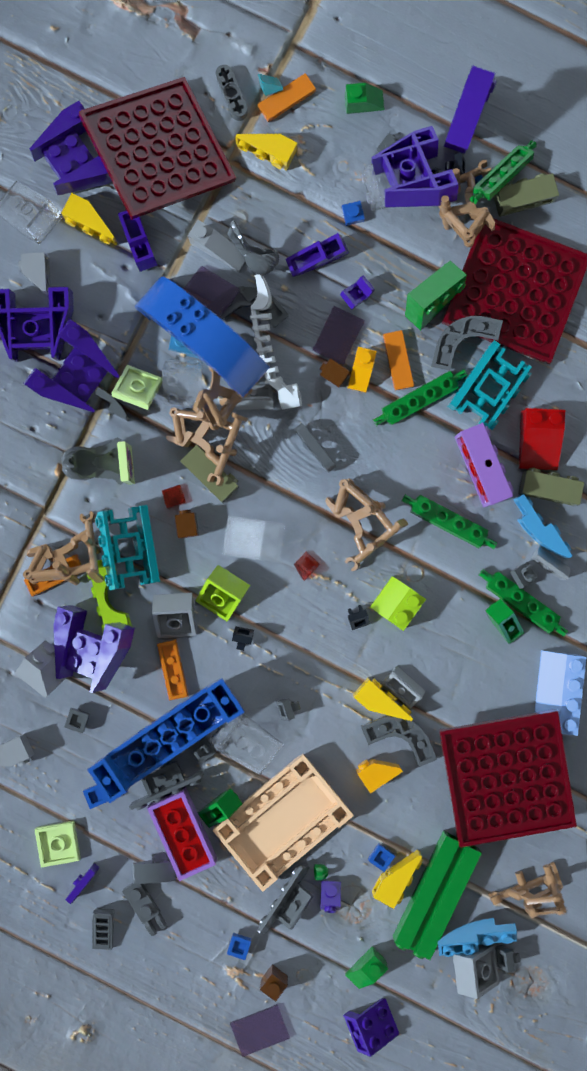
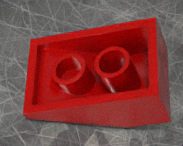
[519,408,565,470]

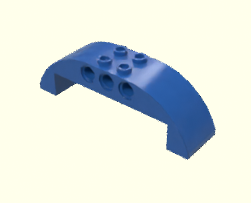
[135,276,270,397]
[87,678,245,804]

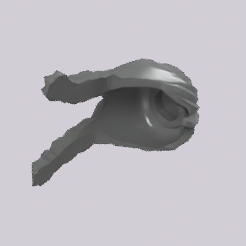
[227,219,279,275]
[61,437,124,484]

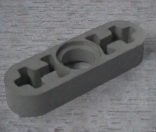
[216,65,248,121]
[294,423,336,473]

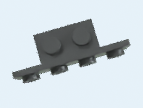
[129,761,204,810]
[257,865,314,934]

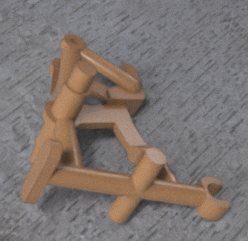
[439,160,495,247]
[193,367,262,430]
[166,407,248,486]
[325,478,408,571]
[23,511,103,586]
[488,862,567,918]

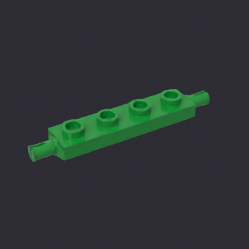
[470,140,537,204]
[373,369,467,426]
[401,494,498,550]
[478,569,568,637]

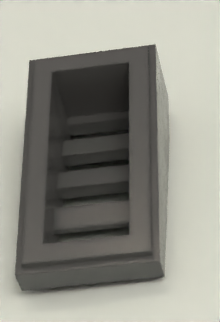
[92,908,115,950]

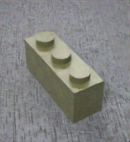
[494,173,559,217]
[180,445,239,503]
[518,468,585,506]

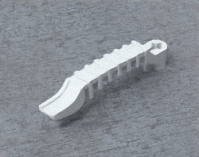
[250,275,302,410]

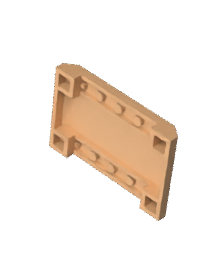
[212,754,354,892]

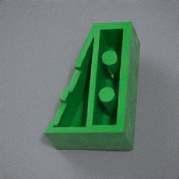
[405,260,467,331]

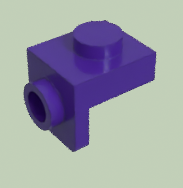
[340,275,375,310]
[320,881,341,913]

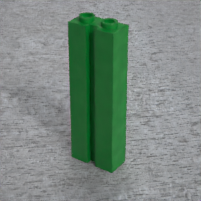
[393,830,482,960]

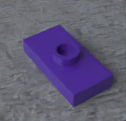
[65,863,99,904]

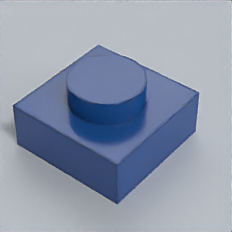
[341,201,365,226]
[83,784,108,809]
[368,843,395,872]
[227,933,252,960]

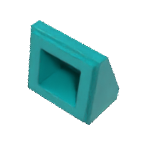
[258,74,283,96]

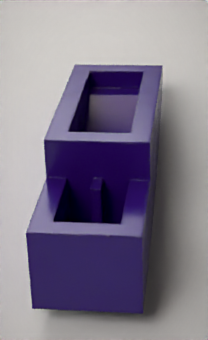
[118,210,157,272]
[285,233,349,277]

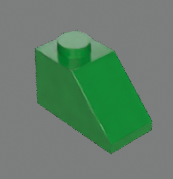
[345,83,385,114]
[485,599,524,644]
[197,788,243,828]
[345,946,388,989]

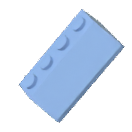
[534,650,586,736]

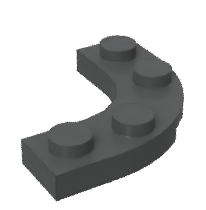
[207,286,289,328]
[431,316,503,371]
[361,716,437,767]

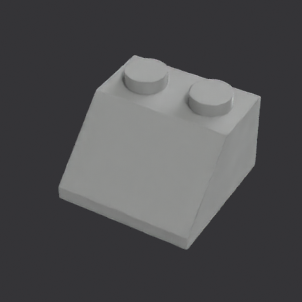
[152,593,196,638]
[14,640,66,698]
[453,944,500,999]

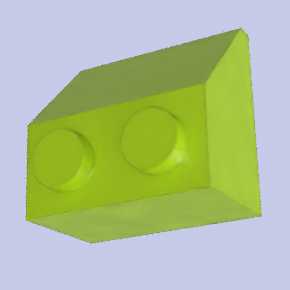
[195,565,251,622]
[370,576,426,631]

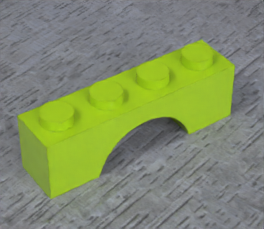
[86,560,132,632]

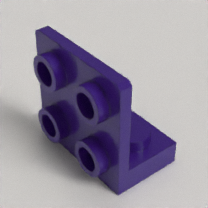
[343,998,399,1057]

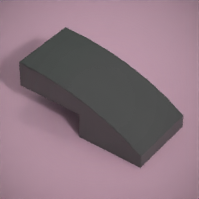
[94,387,130,421]
[133,859,176,884]

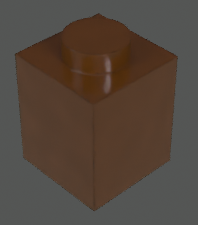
[320,358,351,388]
[175,509,199,539]
[260,964,288,1002]

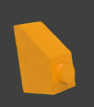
[348,347,377,393]
[356,759,403,794]

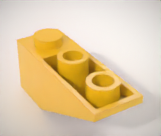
[235,134,297,171]
[61,193,117,245]
[353,678,413,721]
[372,850,423,909]

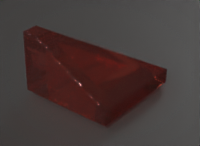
[162,484,186,509]
[294,552,320,581]

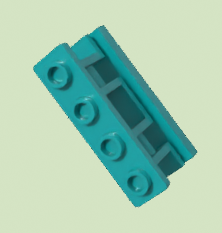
[447,340,532,430]
[95,505,160,590]

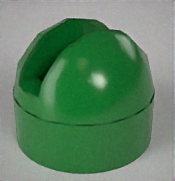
[314,864,328,881]

